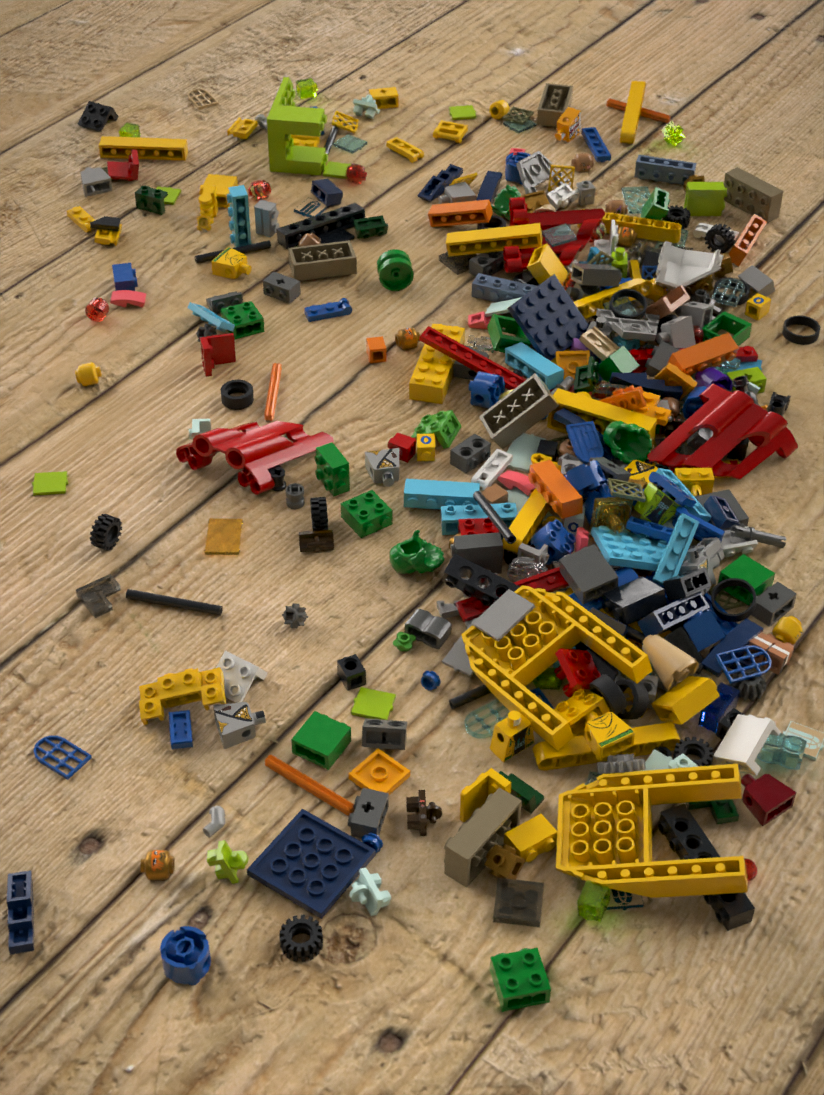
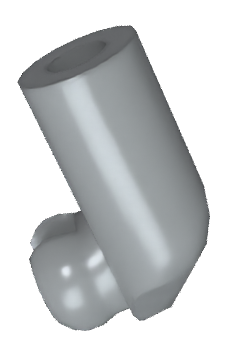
[203,806,225,837]

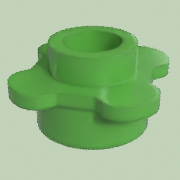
[393,632,416,652]

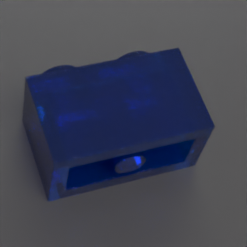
[698,682,740,733]

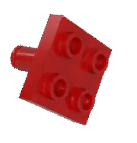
[554,648,601,697]

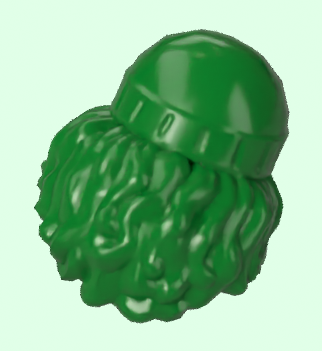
[491,185,521,221]
[603,421,652,465]
[389,530,445,574]

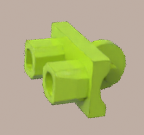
[207,840,249,884]

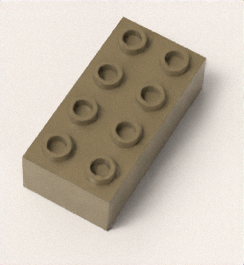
[537,83,573,128]
[724,167,784,223]
[288,241,357,281]
[479,373,559,449]
[444,788,522,888]

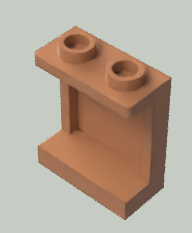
[641,285,690,320]

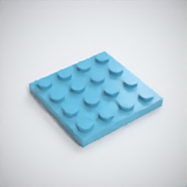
[590,526,683,574]

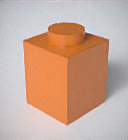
[366,336,386,363]

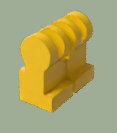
[199,185,218,225]

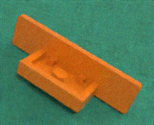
[598,385,647,410]

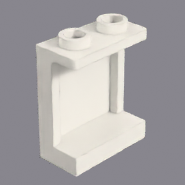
[714,714,781,775]

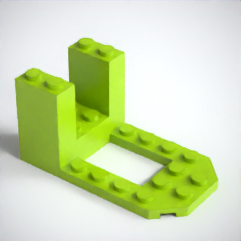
[267,77,328,176]

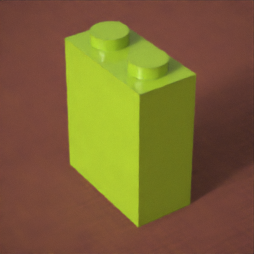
[684,182,727,216]

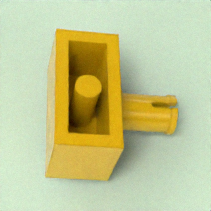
[674,468,714,497]

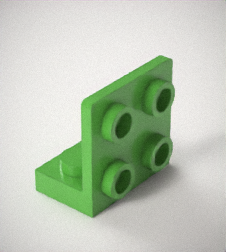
[411,410,462,449]

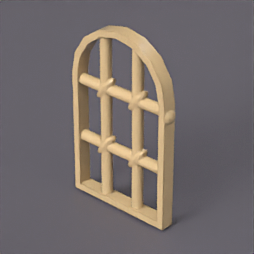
[187,89,219,110]

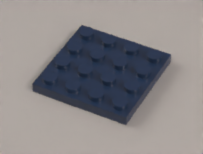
[507,274,589,361]
[247,809,376,919]

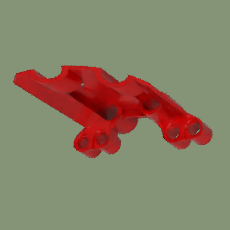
[503,197,605,273]
[647,384,798,480]
[176,421,334,495]

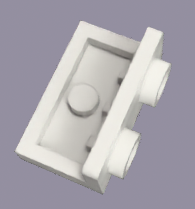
[546,182,579,210]
[721,526,758,557]

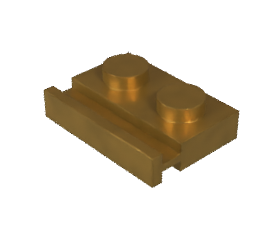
[521,190,550,213]

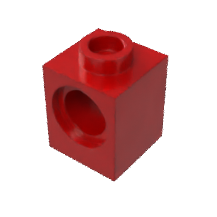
[387,432,416,463]

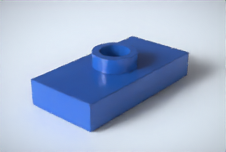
[168,710,193,750]

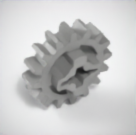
[597,754,646,773]

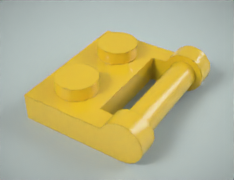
[433,120,468,143]
[291,134,320,147]

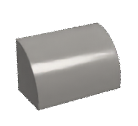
[738,265,775,296]

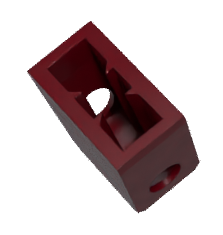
[741,773,796,826]

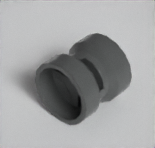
[285,483,305,509]

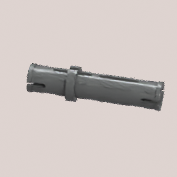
[730,525,786,548]

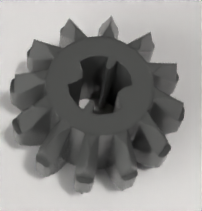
[731,669,767,702]

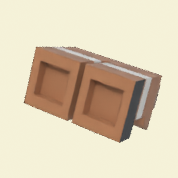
[745,632,794,675]

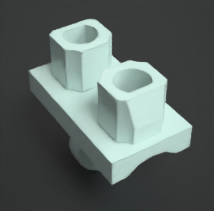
[353,94,380,119]
[349,868,391,916]

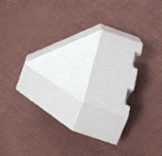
[655,241,724,290]

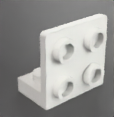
[594,220,618,259]
[216,651,267,703]

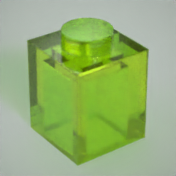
[296,78,318,99]
[119,123,141,138]
[577,880,610,922]

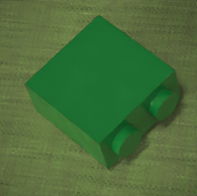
[641,187,670,221]
[221,301,265,340]
[314,442,350,497]
[341,490,393,538]
[718,554,775,606]
[291,711,351,770]
[490,948,551,1012]

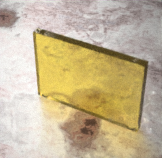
[204,518,243,555]

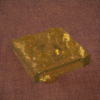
[589,497,634,533]

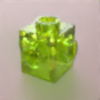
[661,120,685,147]

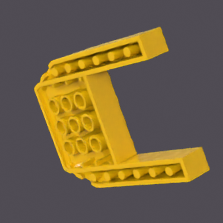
[461,585,652,751]
[556,764,748,898]

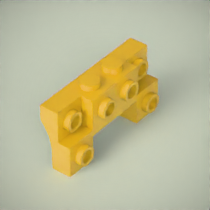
[139,667,226,725]

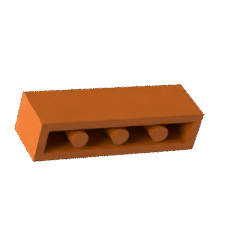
[428,200,493,227]
[729,214,767,267]
[667,332,739,376]
[528,460,583,519]

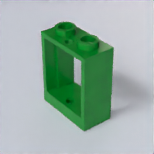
[700,311,752,346]
[487,314,531,353]

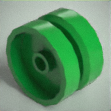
[377,249,414,291]

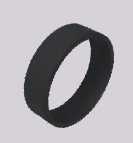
[713,278,750,306]
[609,289,647,320]
[782,315,820,345]
[711,578,756,622]

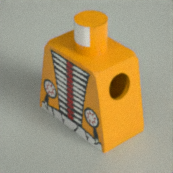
[555,107,581,142]

